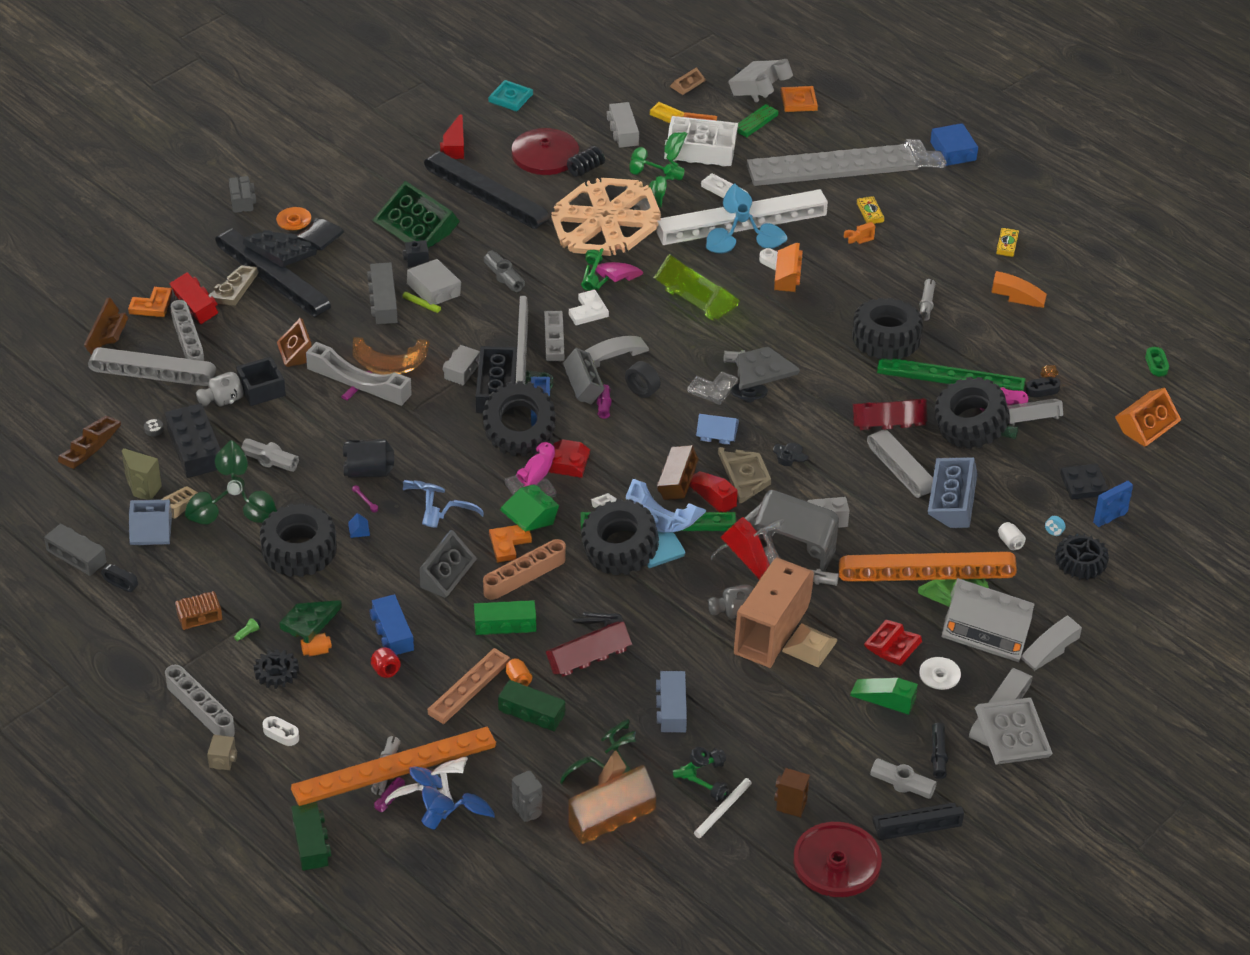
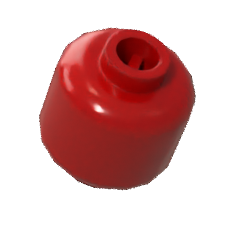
[371,647,401,678]

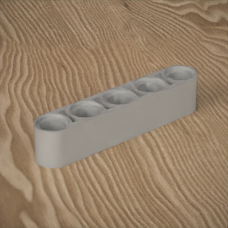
[171,300,204,361]
[867,429,933,498]
[165,665,235,737]
[969,668,1033,747]

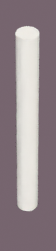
[694,778,752,838]

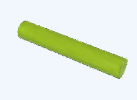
[403,292,441,313]

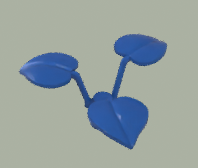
[409,767,495,829]

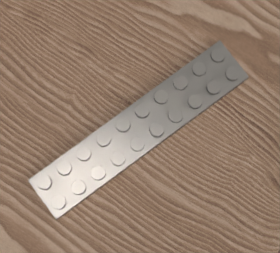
[747,144,919,186]

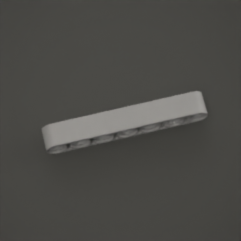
[88,348,216,386]

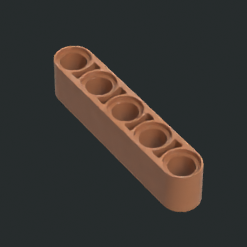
[483,539,566,600]

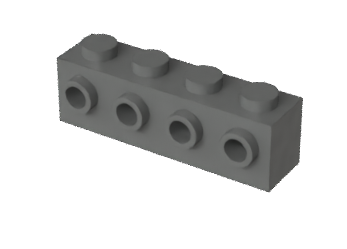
[367,262,398,324]

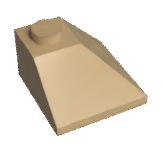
[782,623,837,667]

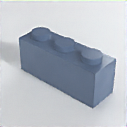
[656,671,687,732]

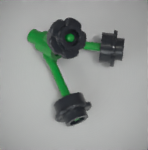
[673,747,729,802]

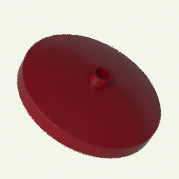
[512,128,579,175]
[793,822,882,897]

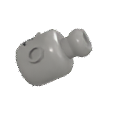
[196,372,244,407]

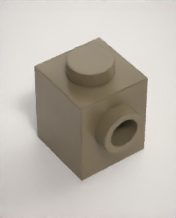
[207,735,237,770]

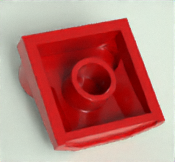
[548,439,590,478]

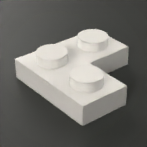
[569,290,609,325]

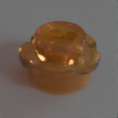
[1040,365,1059,378]

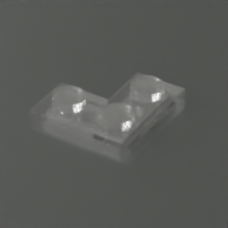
[904,139,947,168]
[688,371,738,405]

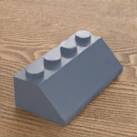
[928,457,977,528]

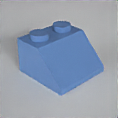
[696,414,739,445]

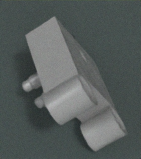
[728,59,793,102]

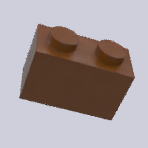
[774,768,810,818]

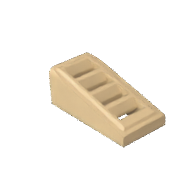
[161,486,198,519]

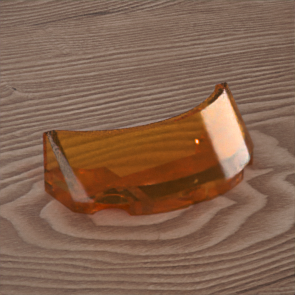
[353,337,430,375]

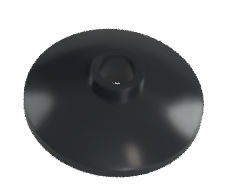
[731,383,768,402]

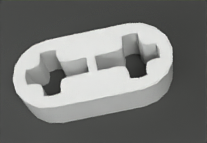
[263,716,299,746]

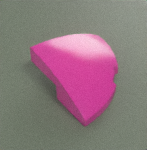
[595,262,643,282]

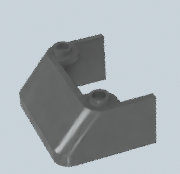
[753,490,839,572]

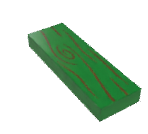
[737,104,779,138]

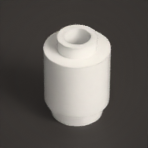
[998,522,1026,550]

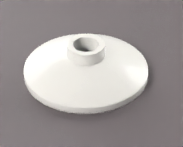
[919,657,961,690]

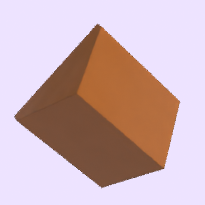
[277,318,312,367]

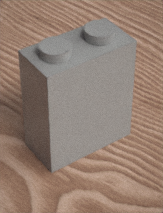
[407,259,461,305]

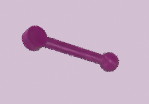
[352,485,378,512]

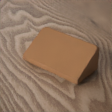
[670,67,706,95]
[598,751,626,795]

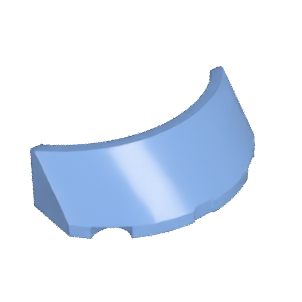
[626,479,706,533]

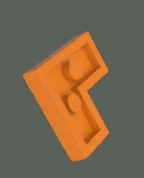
[128,287,172,317]
[489,525,532,563]

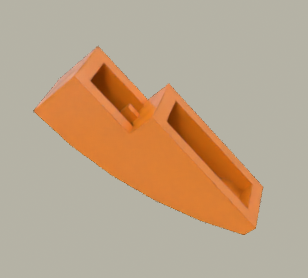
[992,271,1047,308]

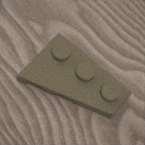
[208,266,259,306]

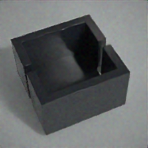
[236,357,286,406]

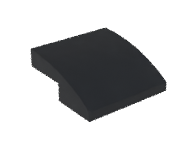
[296,218,344,250]

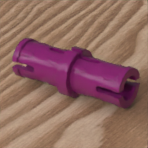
[597,384,612,419]

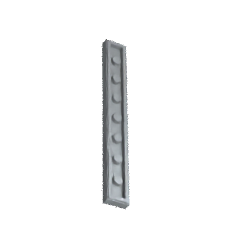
[516,296,528,384]

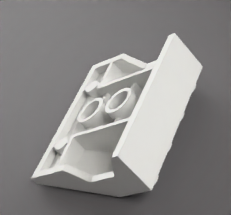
[664,116,738,166]

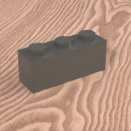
[563,348,604,405]
[44,523,107,576]

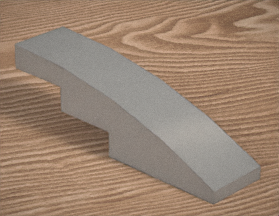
[544,311,564,361]

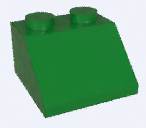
[500,484,559,532]

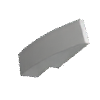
[1021,615,1082,671]

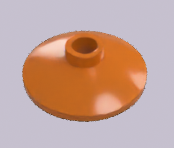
[276,207,311,230]

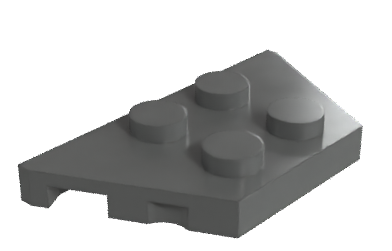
[736,347,800,390]

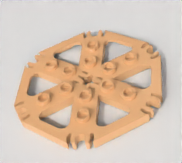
[551,178,661,256]

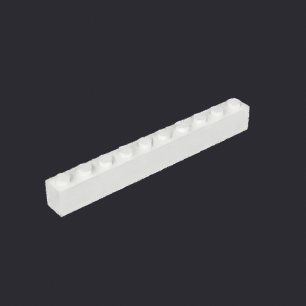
[657,189,828,245]

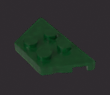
[279,600,342,643]

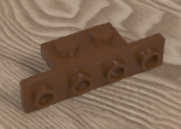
[84,298,128,355]

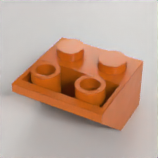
[774,243,803,292]

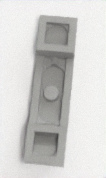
[585,336,649,368]

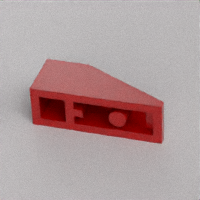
[440,115,464,159]
[689,471,738,512]
[721,517,770,580]

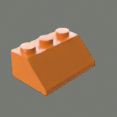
[1115,388,1181,447]

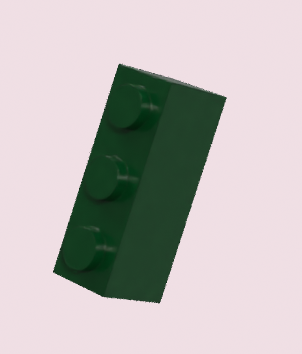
[498,680,565,731]
[291,802,331,871]

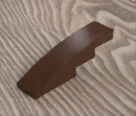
[58,416,121,469]

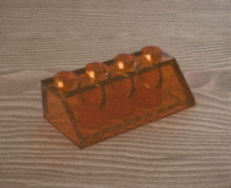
[569,765,656,844]

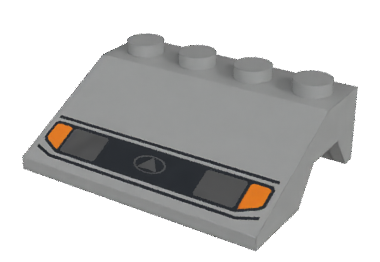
[941,579,1034,662]

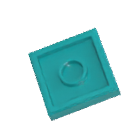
[488,80,533,111]

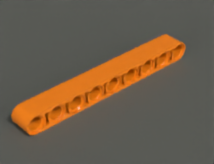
[839,552,1017,582]

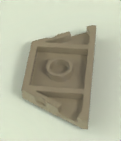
[718,447,771,503]

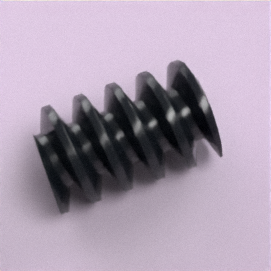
[567,146,605,177]

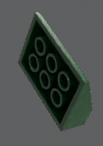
[373,181,460,248]

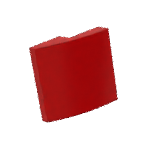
[864,620,922,666]

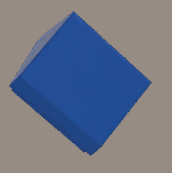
[348,513,370,538]

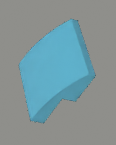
[647,531,686,568]

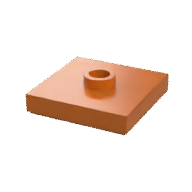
[781,86,818,112]

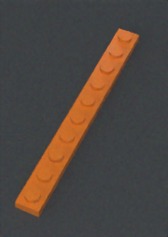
[291,726,496,806]

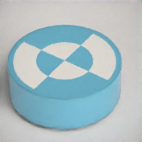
[1045,516,1066,536]

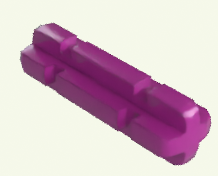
[374,777,405,812]

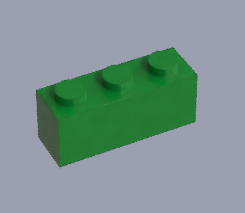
[474,600,536,635]

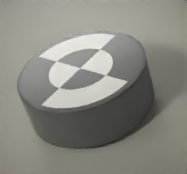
[144,419,164,437]

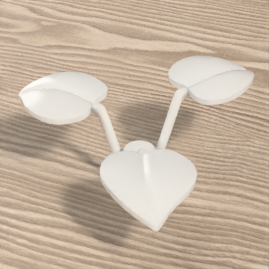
[385,757,468,812]

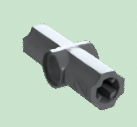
[484,250,525,292]

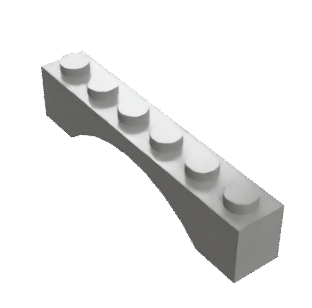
[306,342,412,406]

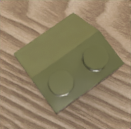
[122,448,162,500]

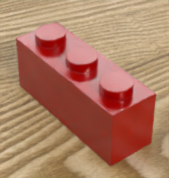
[169,272,218,325]

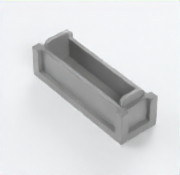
[1008,399,1063,426]

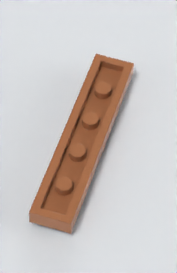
[428,648,510,724]

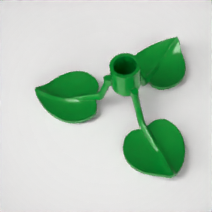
[629,132,688,207]

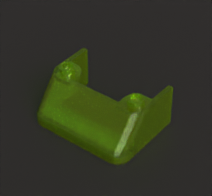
[653,254,740,321]

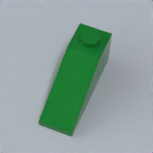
[850,678,918,715]

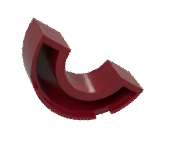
[853,398,928,430]

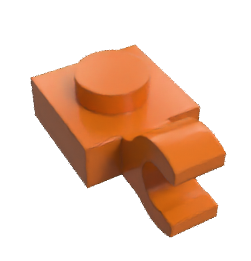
[844,222,875,244]

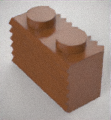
[175,591,222,630]

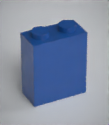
[930,123,978,166]

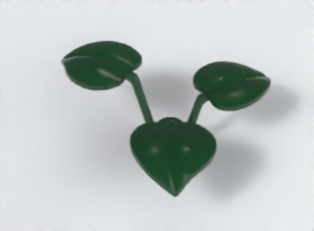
[185,440,277,524]
[560,719,636,784]

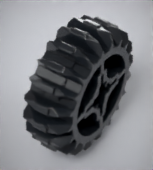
[1055,533,1109,580]

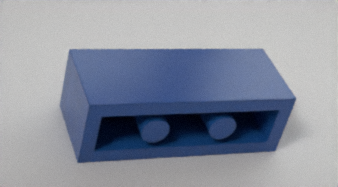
[369,594,414,655]

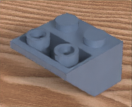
[129,500,172,545]

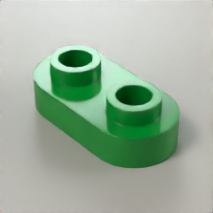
[1145,347,1169,377]

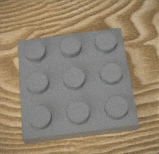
[975,698,1053,765]

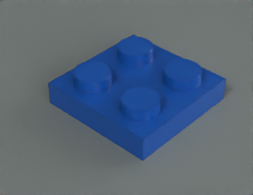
[1093,481,1133,527]

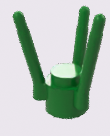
[581,248,610,291]

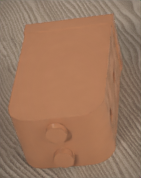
[734,557,814,668]

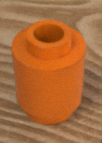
[301,633,332,657]
[506,659,532,686]

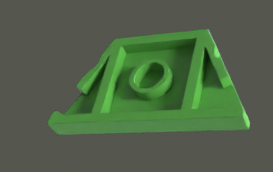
[918,579,989,607]

